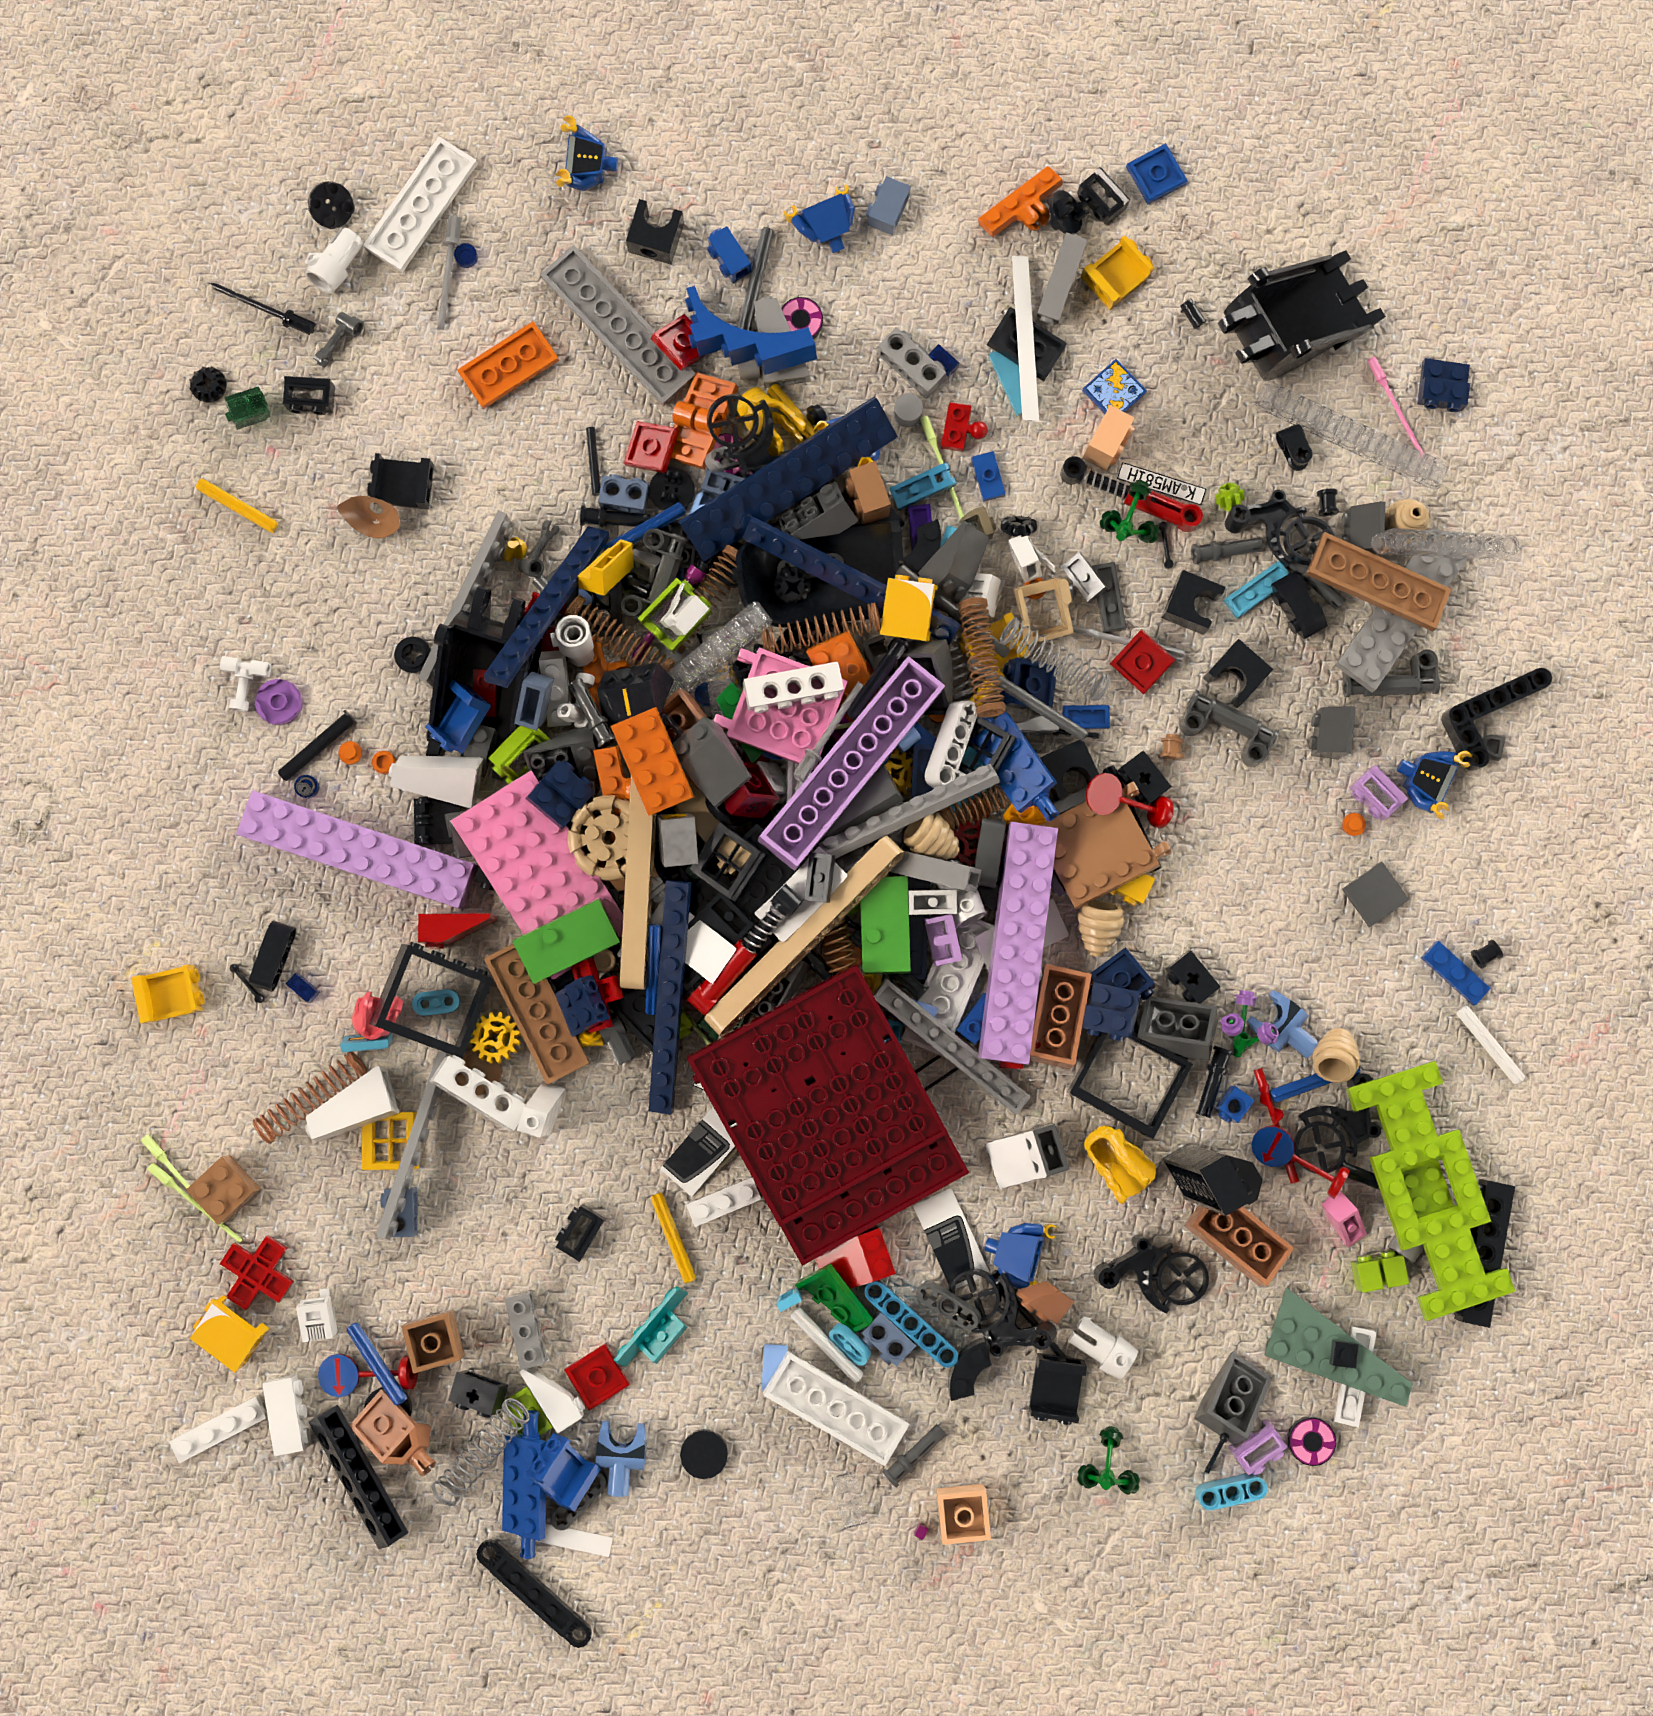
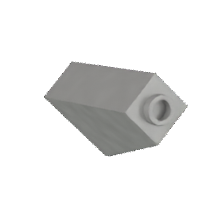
[1037,232,1088,325]
[754,296,811,388]
[890,851,982,893]

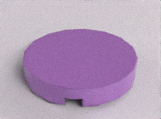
[255,679,303,725]

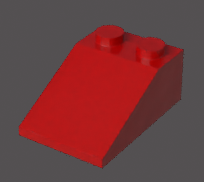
[418,913,497,949]
[815,1225,896,1288]

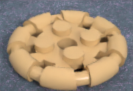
[567,795,630,881]

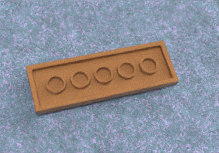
[1306,532,1451,632]
[484,944,590,1085]

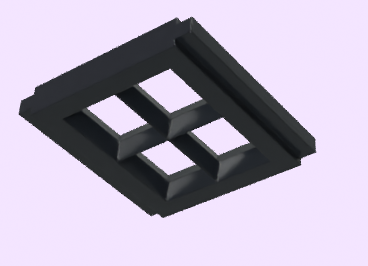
[566,581,622,636]
[959,716,1017,788]
[690,822,767,902]

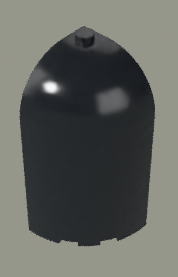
[732,520,904,628]

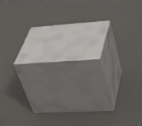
[657,812,698,867]

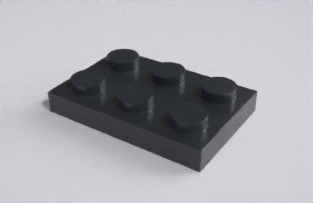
[987,307,1067,382]

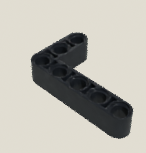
[1441,668,1552,771]

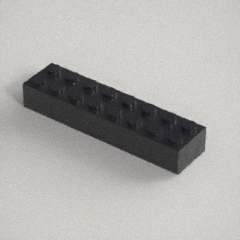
[1162,1144,1252,1216]

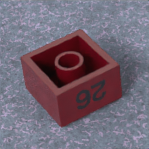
[724,762,780,818]

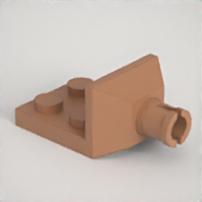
[349,1389,436,1477]

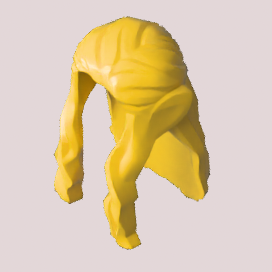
[737,386,806,456]
[1084,1125,1156,1204]

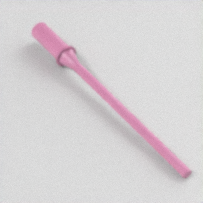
[1367,356,1425,459]

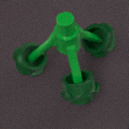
[1100,480,1159,543]
[1077,1426,1140,1495]

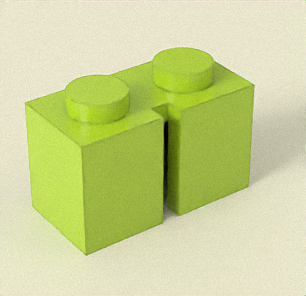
[1351,1250,1409,1293]

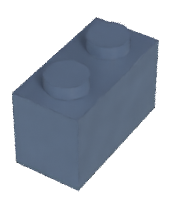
[866,176,911,236]
[514,672,554,731]

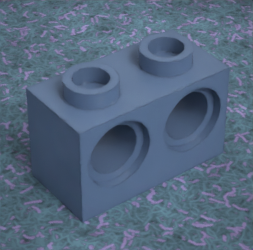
[701,469,745,499]
[598,474,649,514]
[380,1187,418,1237]
[861,1310,916,1367]

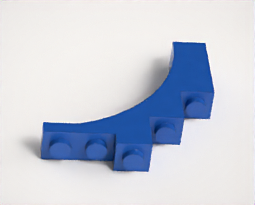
[685,286,817,375]

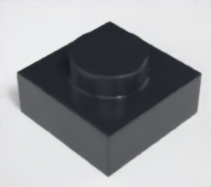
[1329,1340,1359,1369]

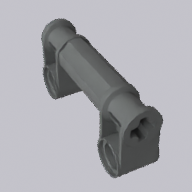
[621,528,689,622]
[1342,649,1440,697]
[1179,689,1279,767]

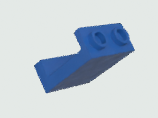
[425,679,491,754]
[526,1433,601,1511]

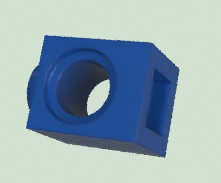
[1215,1086,1255,1123]

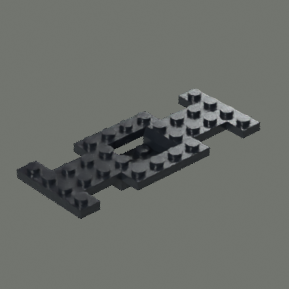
[600,823,800,1052]

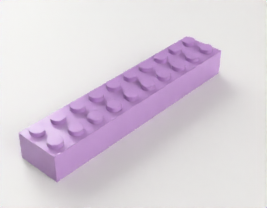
[758,656,945,871]
[236,790,478,910]
[978,822,1058,1065]

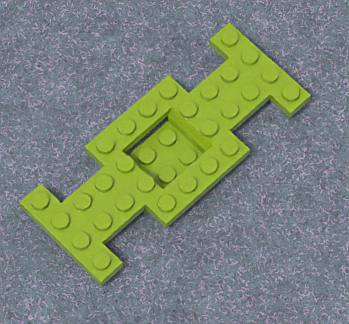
[1346,1061,1516,1321]

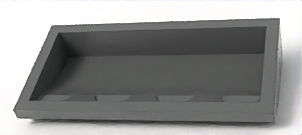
[818,763,903,843]

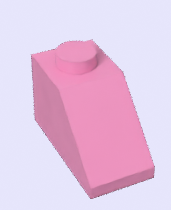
[1321,1191,1367,1248]

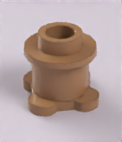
[1158,734,1184,760]

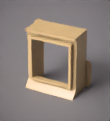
[1013,577,1074,645]

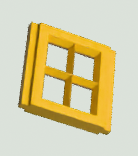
[362,1112,419,1170]

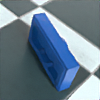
[971,451,1005,502]
[1062,705,1110,729]

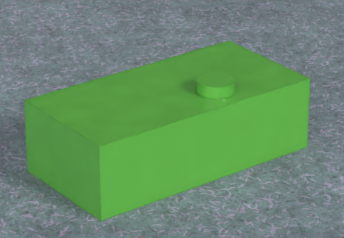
[861,876,910,975]
[512,897,621,984]

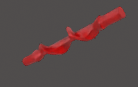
[1253,1068,1300,1184]

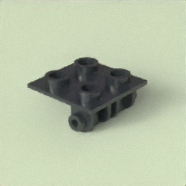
[414,796,461,845]

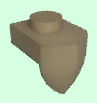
[959,506,996,540]

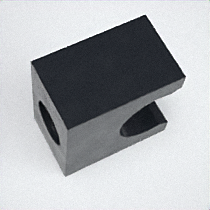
[626,199,684,265]
[1161,570,1226,635]
[1203,639,1273,708]
[1040,740,1099,802]

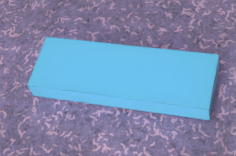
[988,351,1022,417]
[1223,561,1289,619]

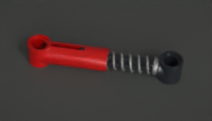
[1060,456,1203,532]
[687,884,804,1016]

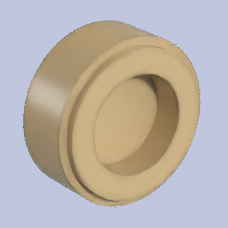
[592,949,616,972]

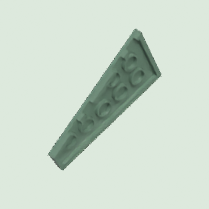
[1264,1287,1413,1407]

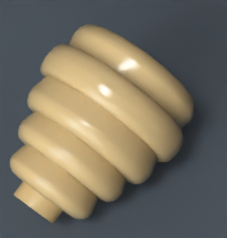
[1384,499,1430,545]
[903,812,960,861]
[1077,900,1124,957]
[1312,1028,1360,1083]

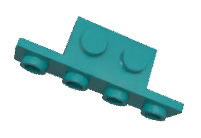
[614,1286,688,1367]

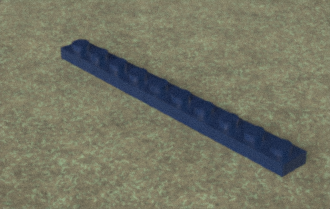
[742,517,960,645]
[484,526,609,688]
[908,745,934,980]
[648,879,692,1115]

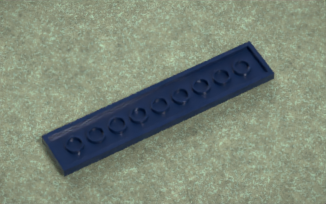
[679,396,898,561]

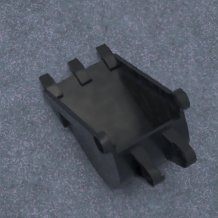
[1217,250,1386,382]
[426,586,542,781]

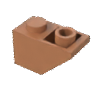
[1016,1281,1074,1325]

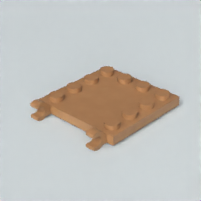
[1039,782,1172,910]

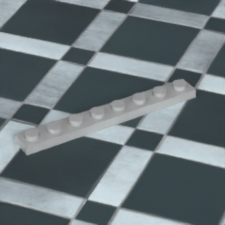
[818,764,1000,859]
[873,979,1031,1115]
[376,1051,449,1241]

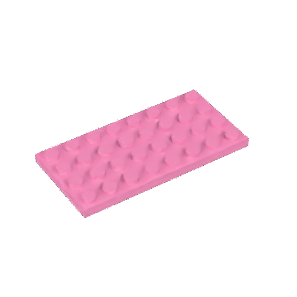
[451,770,623,980]

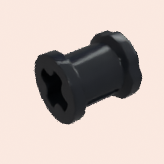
[1316,488,1339,516]
[1471,939,1503,969]

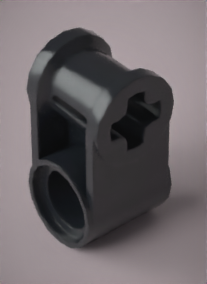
[1276,423,1313,471]

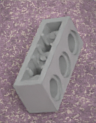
[877,327,946,399]
[505,1289,548,1370]

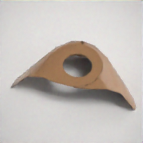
[337,495,400,538]

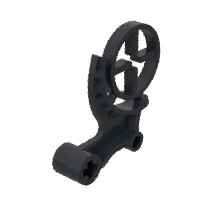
[707,394,789,479]
[1224,490,1335,567]
[732,623,839,688]
[1293,1073,1381,1174]
[1093,1234,1209,1314]
[949,1268,1057,1357]

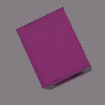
[914,1522,928,1541]

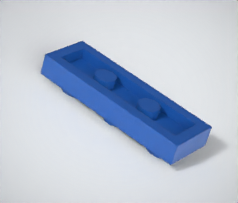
[1421,941,1491,1006]

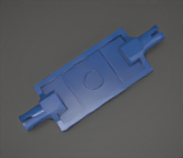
[971,710,1059,822]
[502,1410,547,1559]

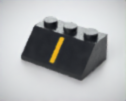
[597,662,674,726]

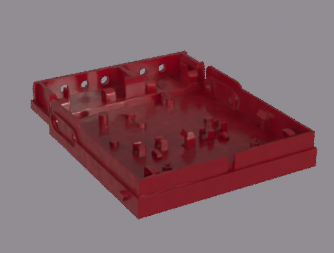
[687,964,969,1266]

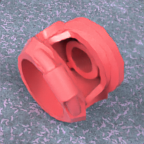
[351,991,403,1040]

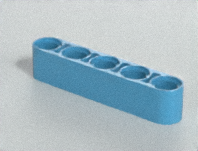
[864,1280,958,1368]

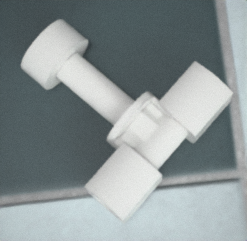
[220,656,271,712]
[557,673,595,728]

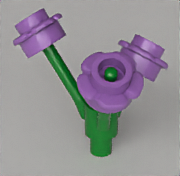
[1220,990,1279,1057]

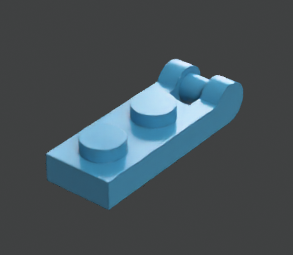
[889,462,957,510]

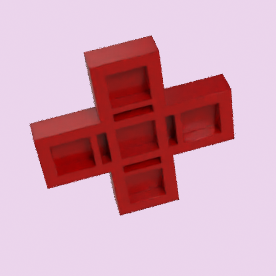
[571,958,624,1033]
[219,1235,294,1310]

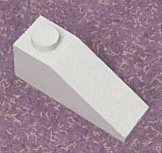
[519,1368,585,1434]

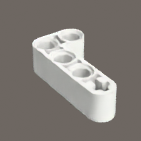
[925,700,977,788]

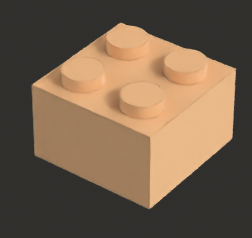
[1082,405,1135,471]
[936,1484,991,1545]

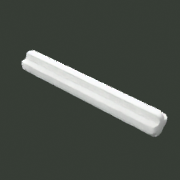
[1456,1006,1525,1084]
[790,1307,863,1383]

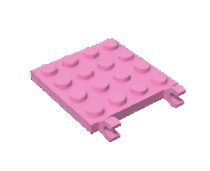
[714,648,848,770]

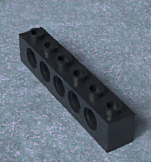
[1453,1179,1515,1328]
[309,1405,409,1549]

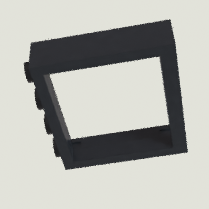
[369,942,494,1059]
[1067,1028,1193,1139]

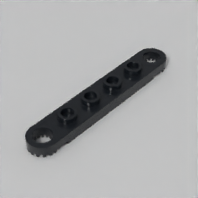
[476,1539,592,1648]

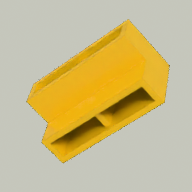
[578,539,634,596]

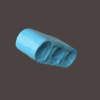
[1195,1473,1268,1510]

